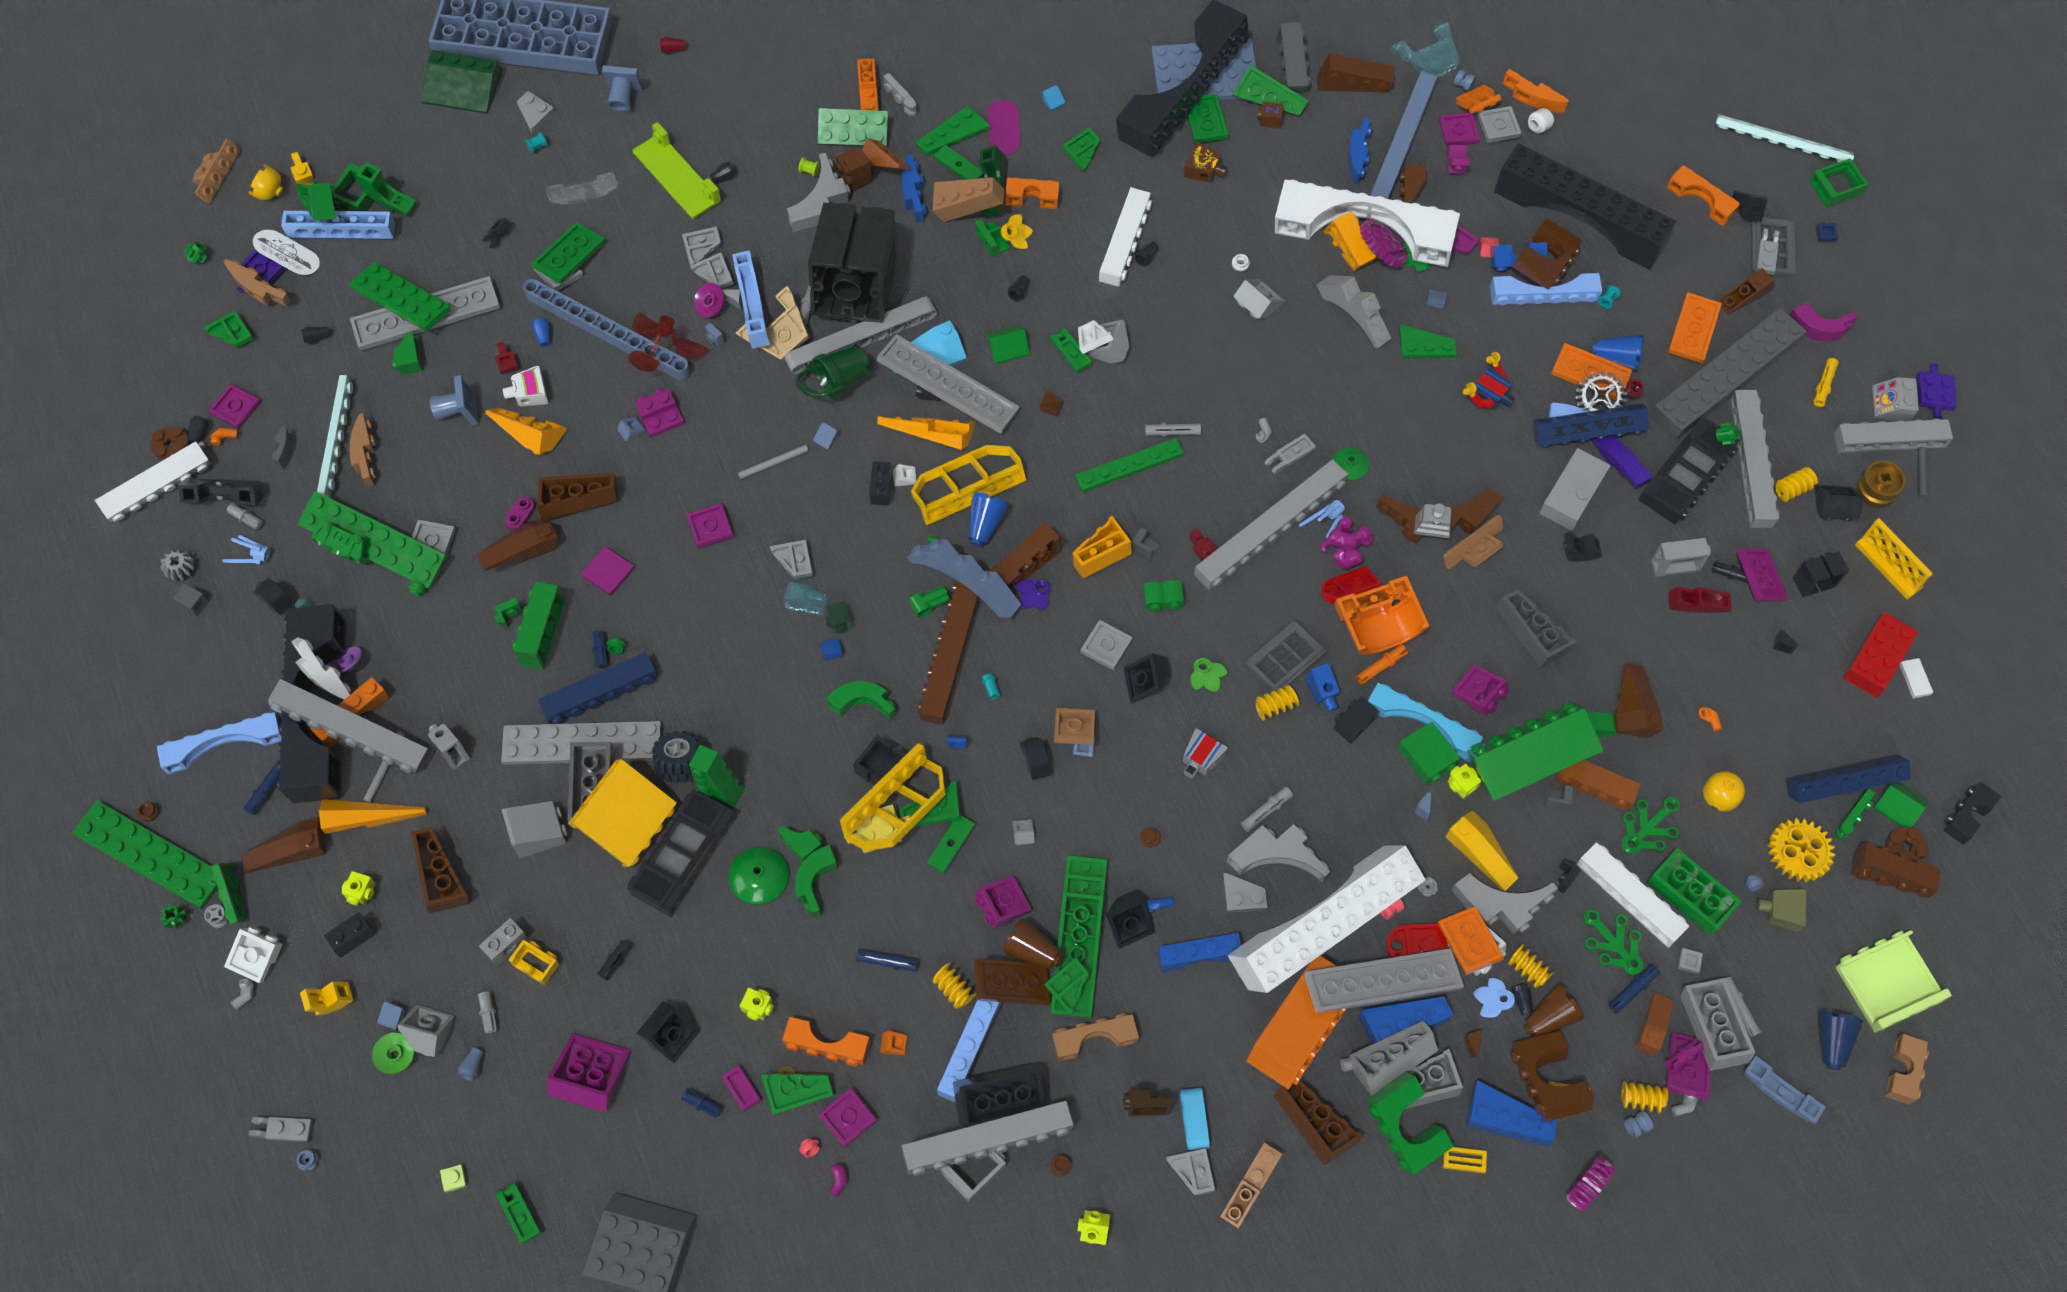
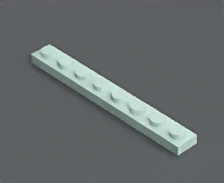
[1716,114,1854,162]
[317,375,353,499]

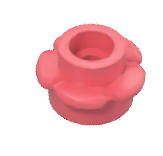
[799,1138,820,1158]

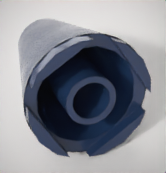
[1819,1011,1863,1071]

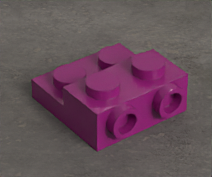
[635,388,684,438]
[1452,665,1508,716]
[975,876,1032,929]

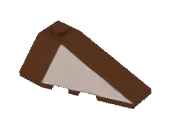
[477,519,558,571]
[242,817,326,874]

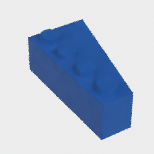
[1358,996,1454,1044]
[1466,1080,1557,1147]

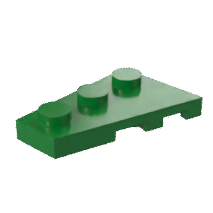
[1399,325,1457,359]
[899,781,961,828]

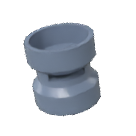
[1453,69,1477,92]
[1624,1111,1654,1139]

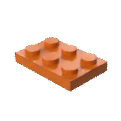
[1438,906,1504,975]

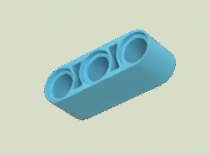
[1180,1088,1209,1150]

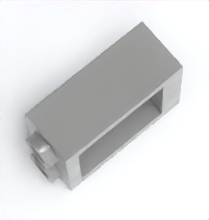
[1651,538,1711,577]
[940,1151,1006,1203]

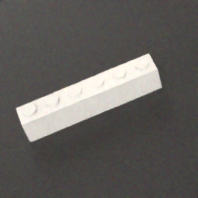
[1099,188,1153,287]
[95,442,211,522]
[1577,842,1689,948]

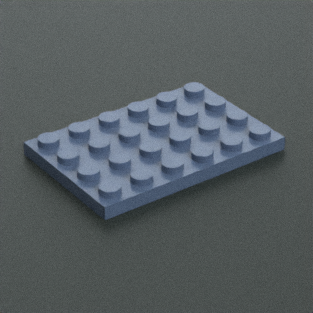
[1151,39,1256,101]

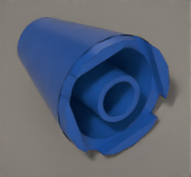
[1593,335,1644,371]
[968,492,1008,547]

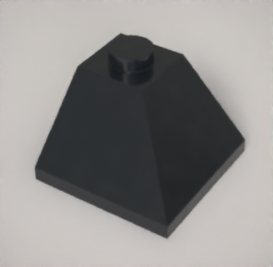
[1124,653,1170,703]
[1106,890,1155,949]

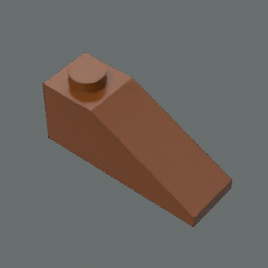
[862,138,911,170]
[1634,992,1674,1056]

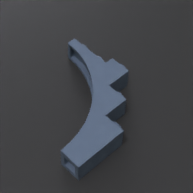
[907,539,1021,618]

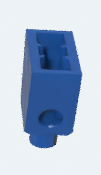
[1304,663,1340,712]

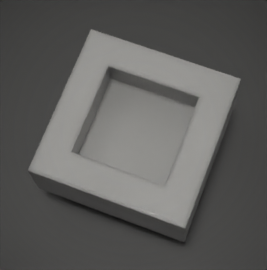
[1677,948,1703,974]

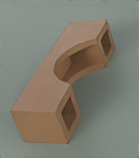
[1052,1013,1139,1062]

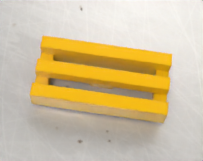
[1442,1147,1487,1174]

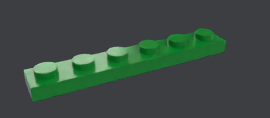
[1075,438,1184,493]

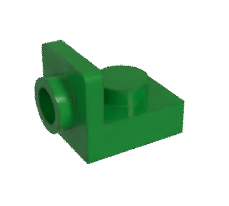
[494,597,522,629]

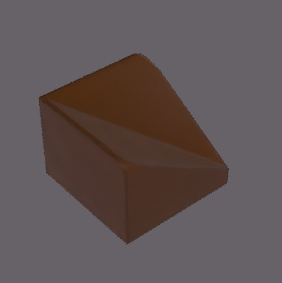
[1040,391,1064,417]

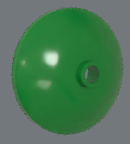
[729,847,789,905]

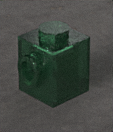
[825,601,852,634]

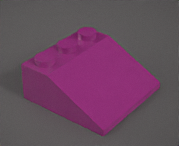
[547,1033,631,1112]

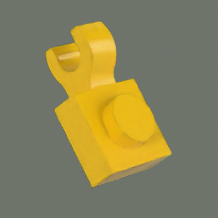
[290,152,314,183]

